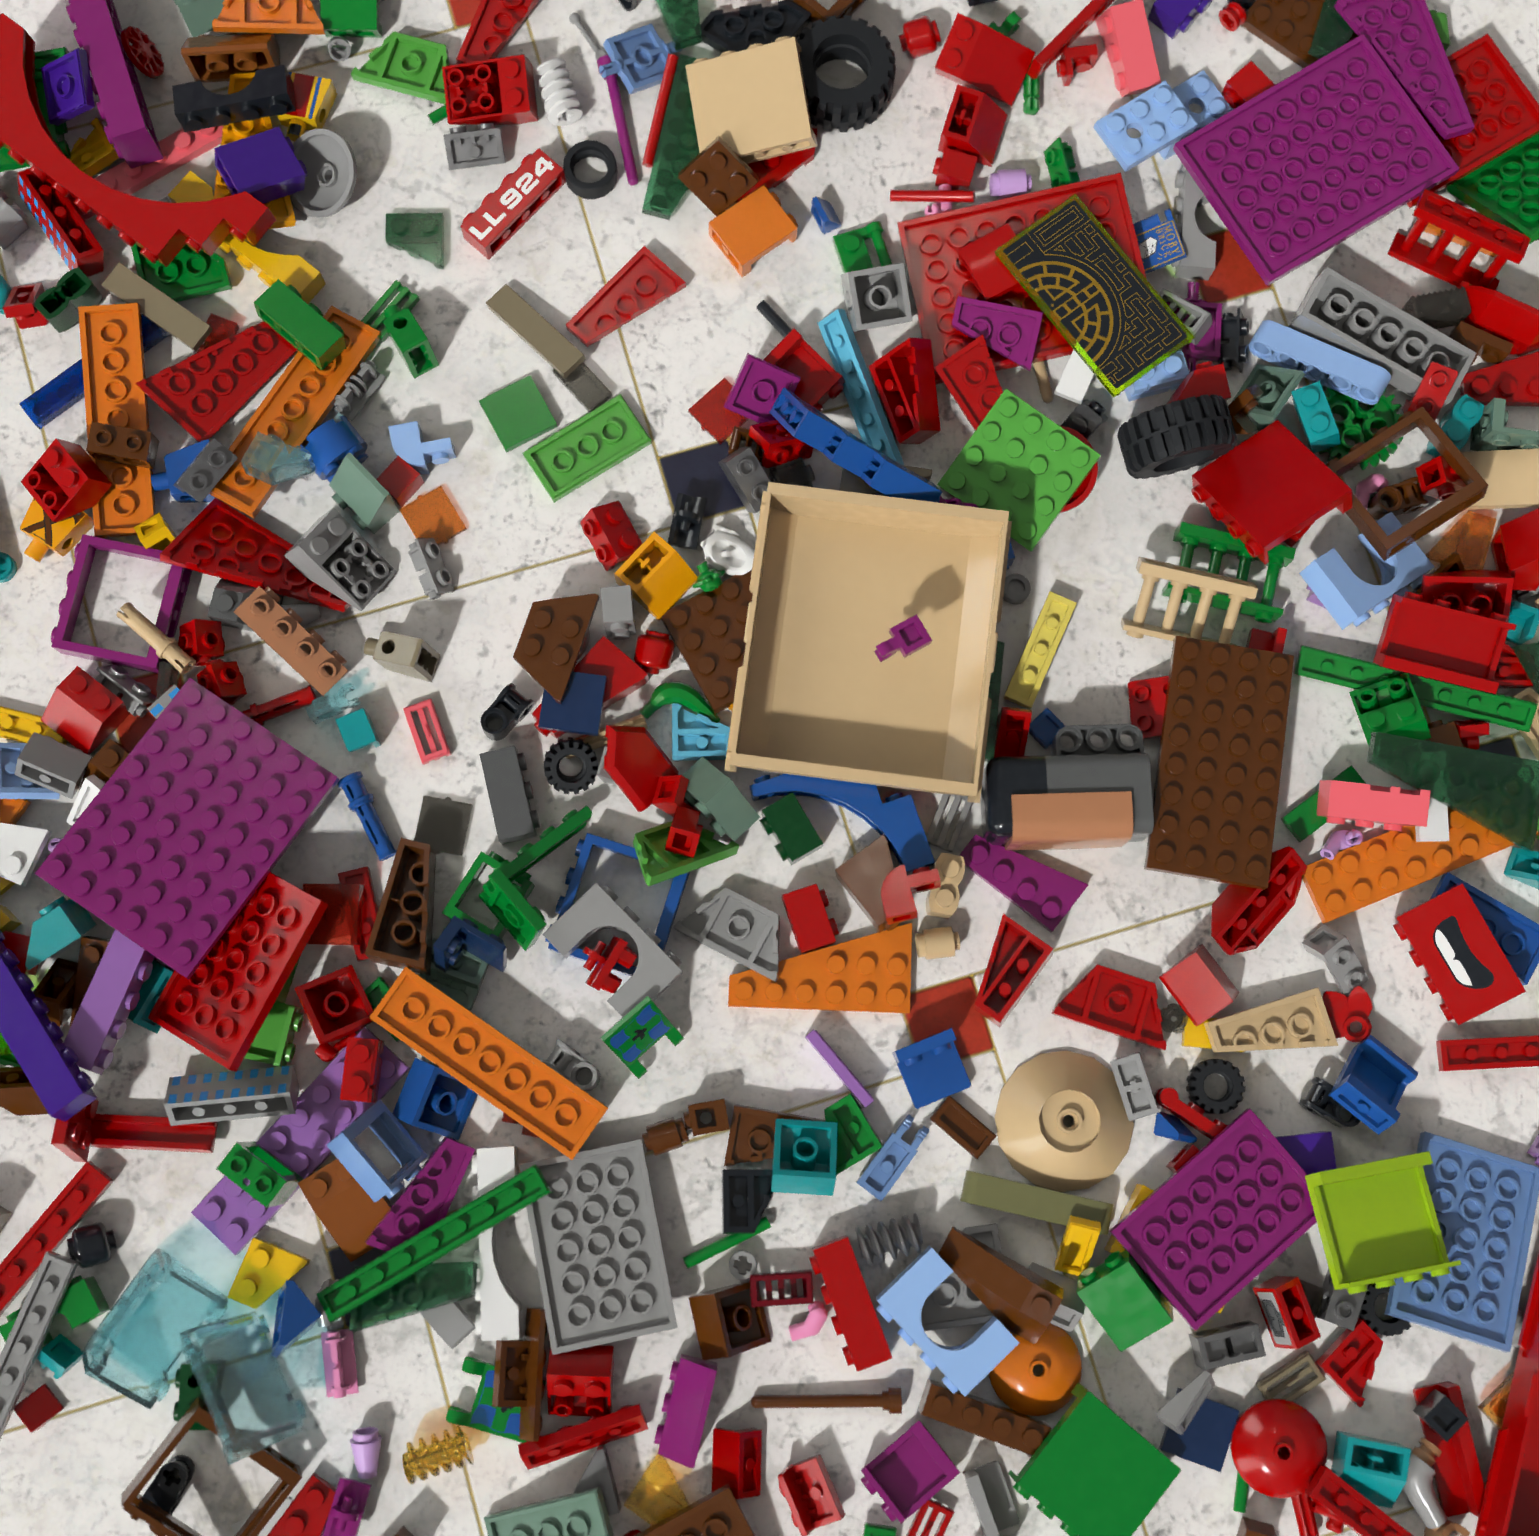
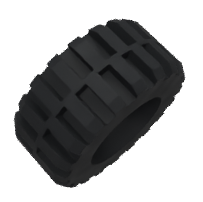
[797,15,896,132]
[1117,394,1237,479]

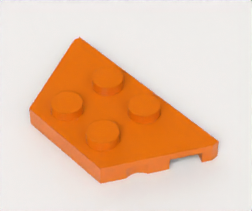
[212,0,325,35]

